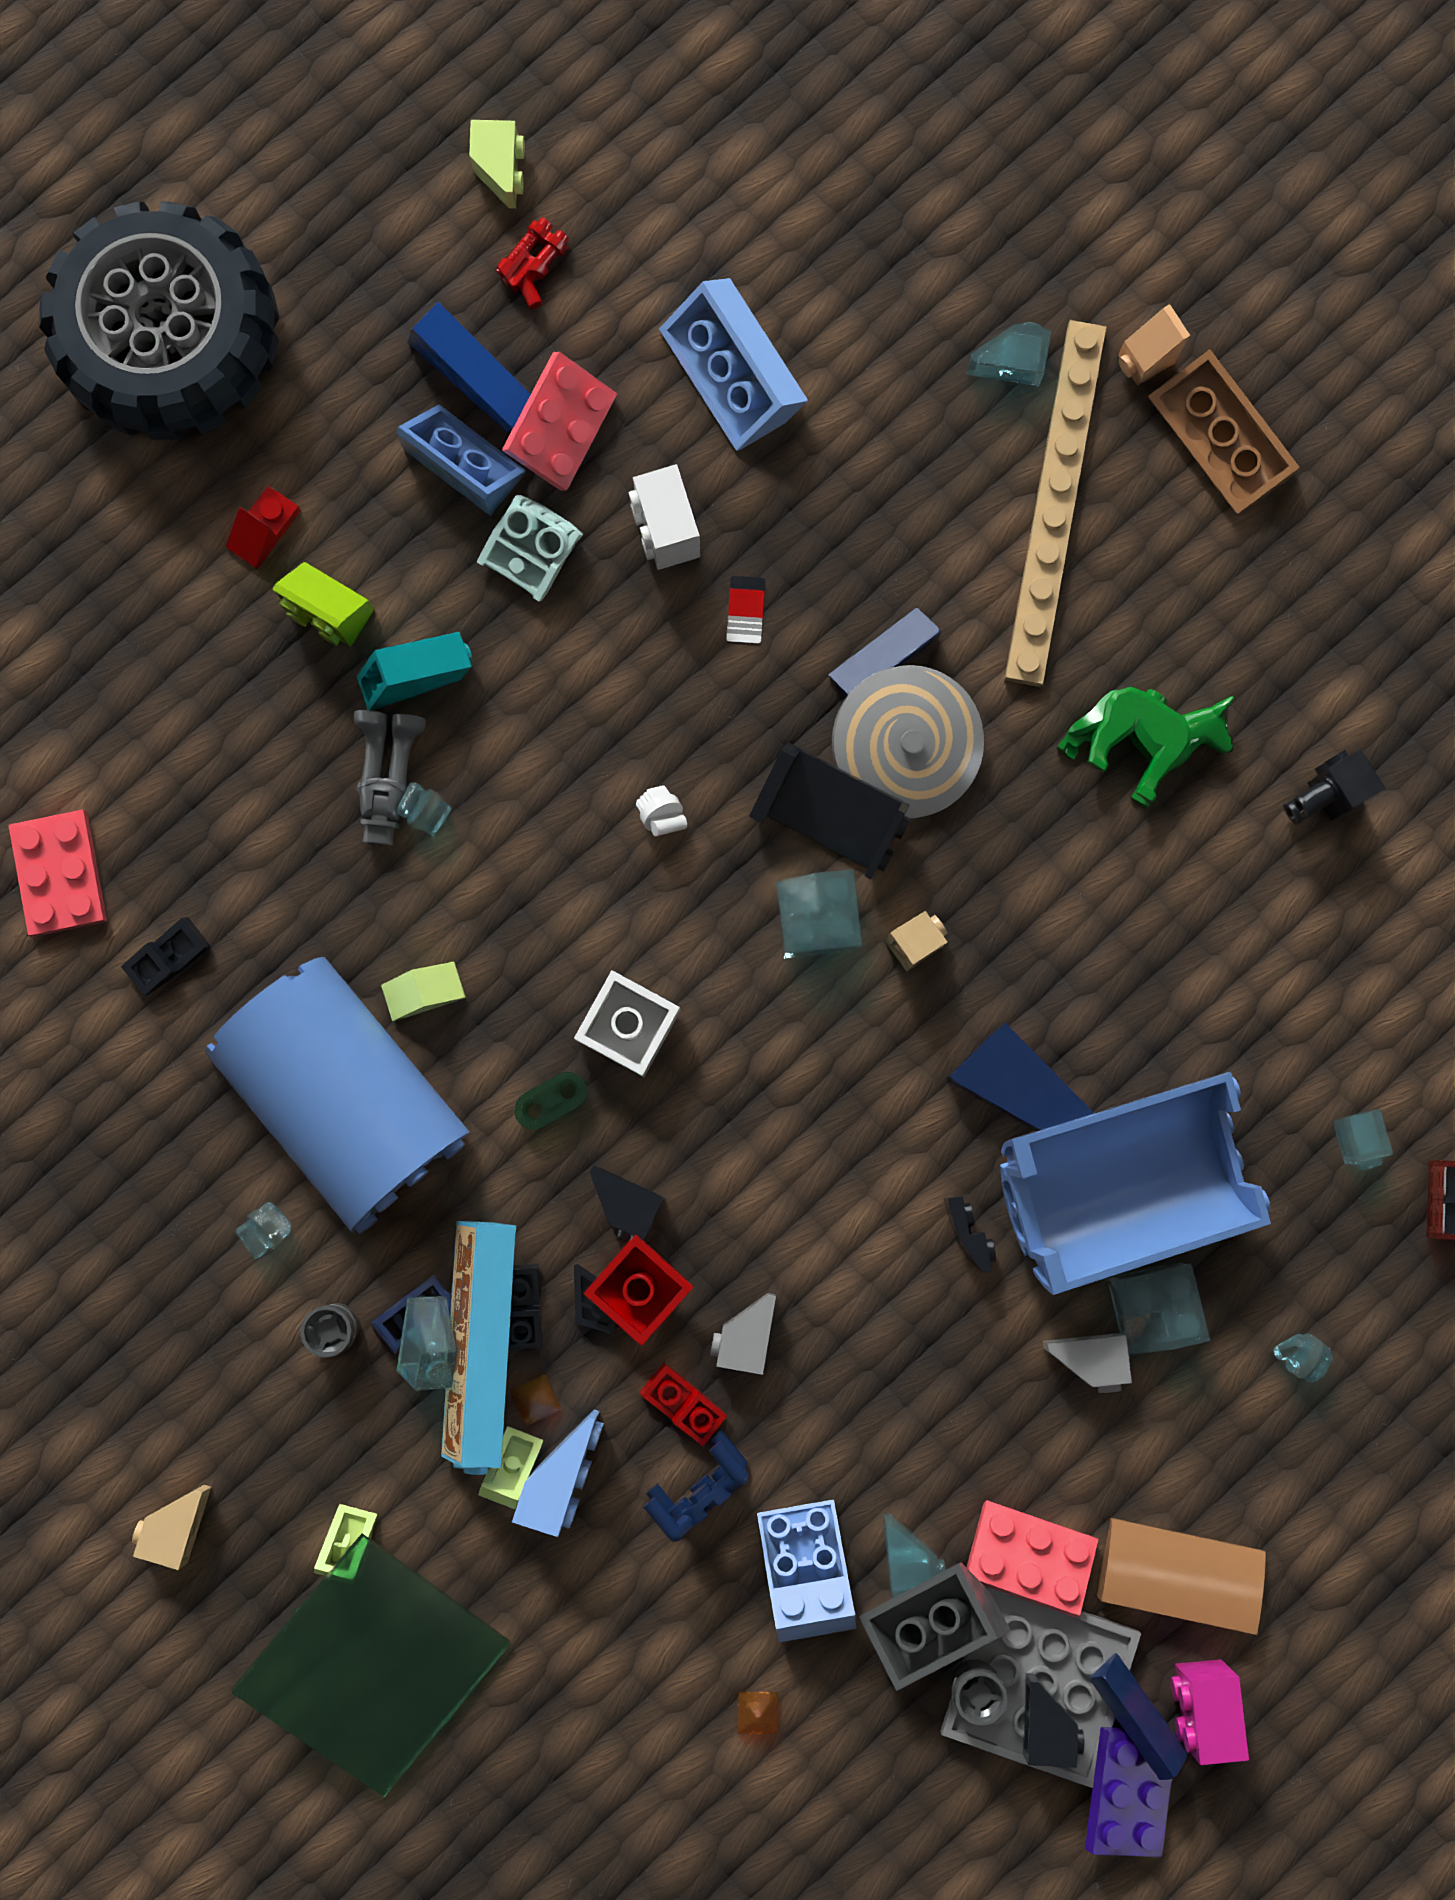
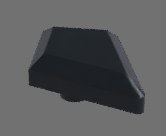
[574,1264,616,1334]

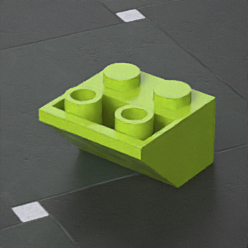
[272,562,374,647]

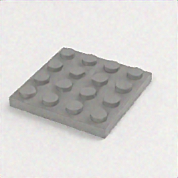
[940,1587,1141,1788]

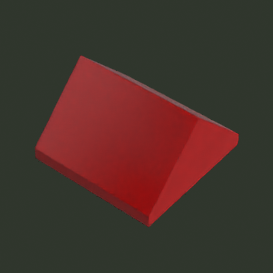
[583,1234,694,1346]

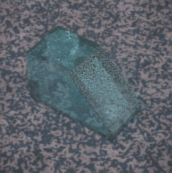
[966,322,1051,386]
[397,1296,457,1391]
[883,1513,945,1598]

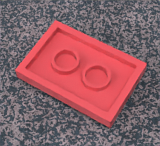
[502,351,617,491]
[8,809,107,937]
[966,1500,1098,1618]

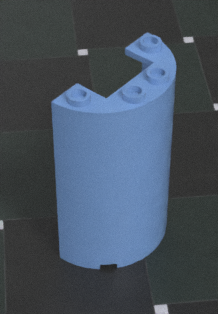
[205,957,470,1234]
[1000,1072,1271,1295]

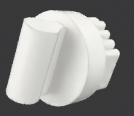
[636,785,687,836]

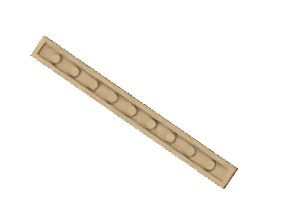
[1004,320,1106,687]

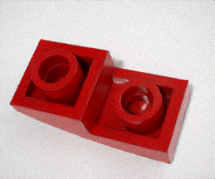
[639,1362,728,1446]

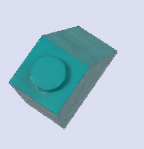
[357,632,472,711]

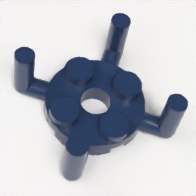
[643,1429,749,1542]

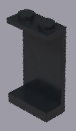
[749,742,911,879]

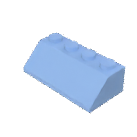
[659,278,808,451]

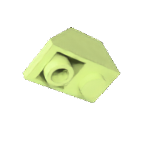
[469,120,525,208]

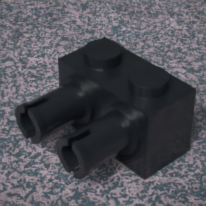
[1283,749,1386,825]

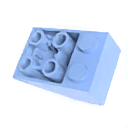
[512,1410,604,1537]
[757,1500,856,1642]

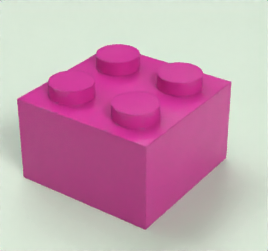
[1170,1659,1249,1765]

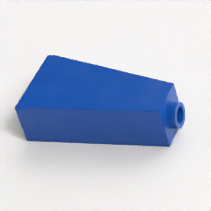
[407,302,531,433]

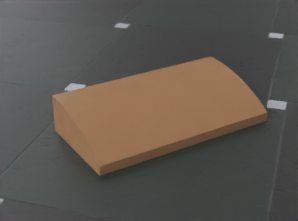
[1148,349,1300,515]
[1096,1518,1266,1635]

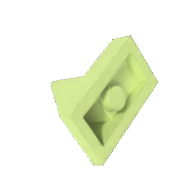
[478,1426,543,1509]

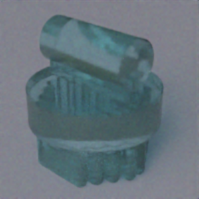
[396,783,451,835]
[235,1202,292,1259]
[1273,1333,1333,1383]

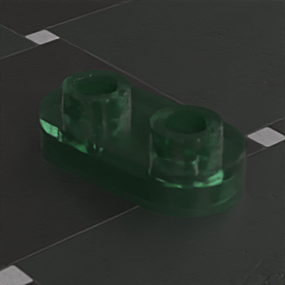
[514,1072,588,1130]

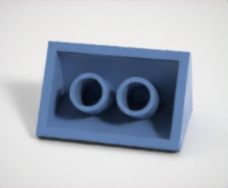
[396,404,526,516]

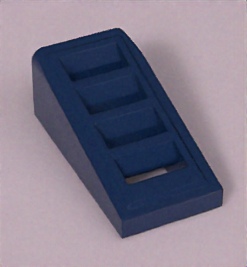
[371,1275,452,1356]

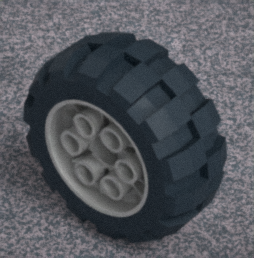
[39,201,279,440]

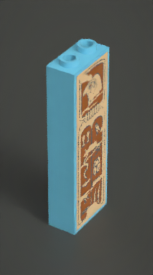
[441,1221,516,1475]

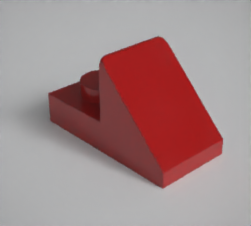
[226,485,301,570]

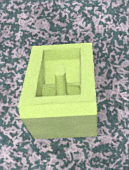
[381,962,466,1022]
[314,1504,377,1583]

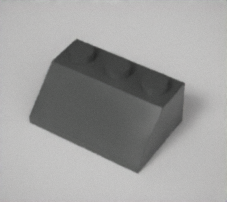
[859,1562,1010,1691]

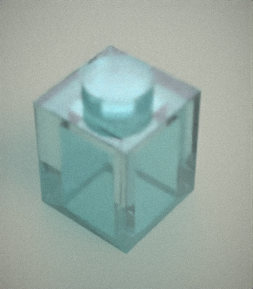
[1332,1109,1393,1170]

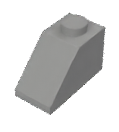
[710,1293,776,1375]
[1043,1333,1132,1393]

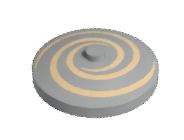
[832,665,984,818]

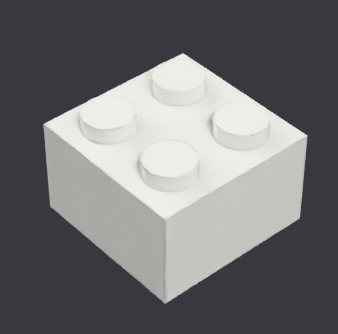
[629,464,700,570]
[574,970,681,1077]

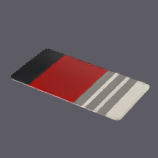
[726,576,765,643]

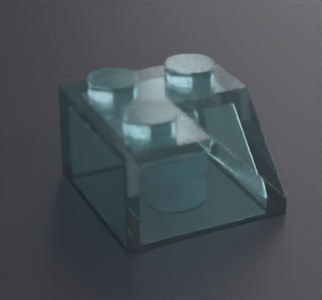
[776,869,862,958]
[1107,1261,1210,1355]

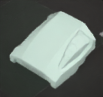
[477,495,583,602]

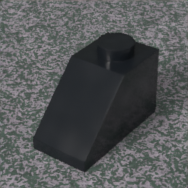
[590,1165,665,1242]
[1023,1673,1084,1768]

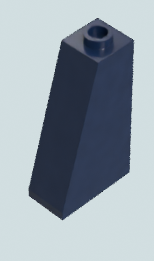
[947,1023,1094,1131]

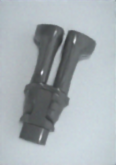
[354,710,426,845]

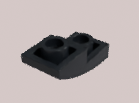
[944,1196,996,1272]
[508,1264,542,1350]

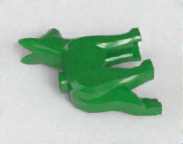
[1056,687,1234,808]

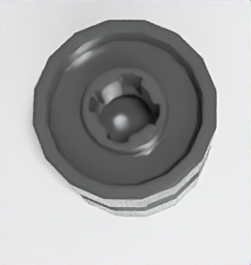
[300,1303,360,1358]
[949,1659,1008,1726]

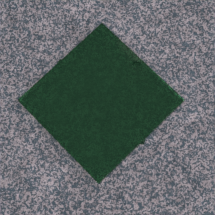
[231,1533,511,1797]

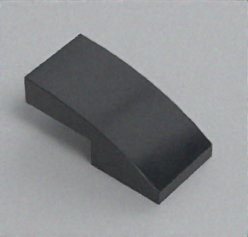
[121,917,211,996]

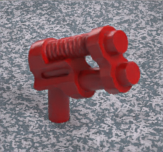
[495,217,569,309]

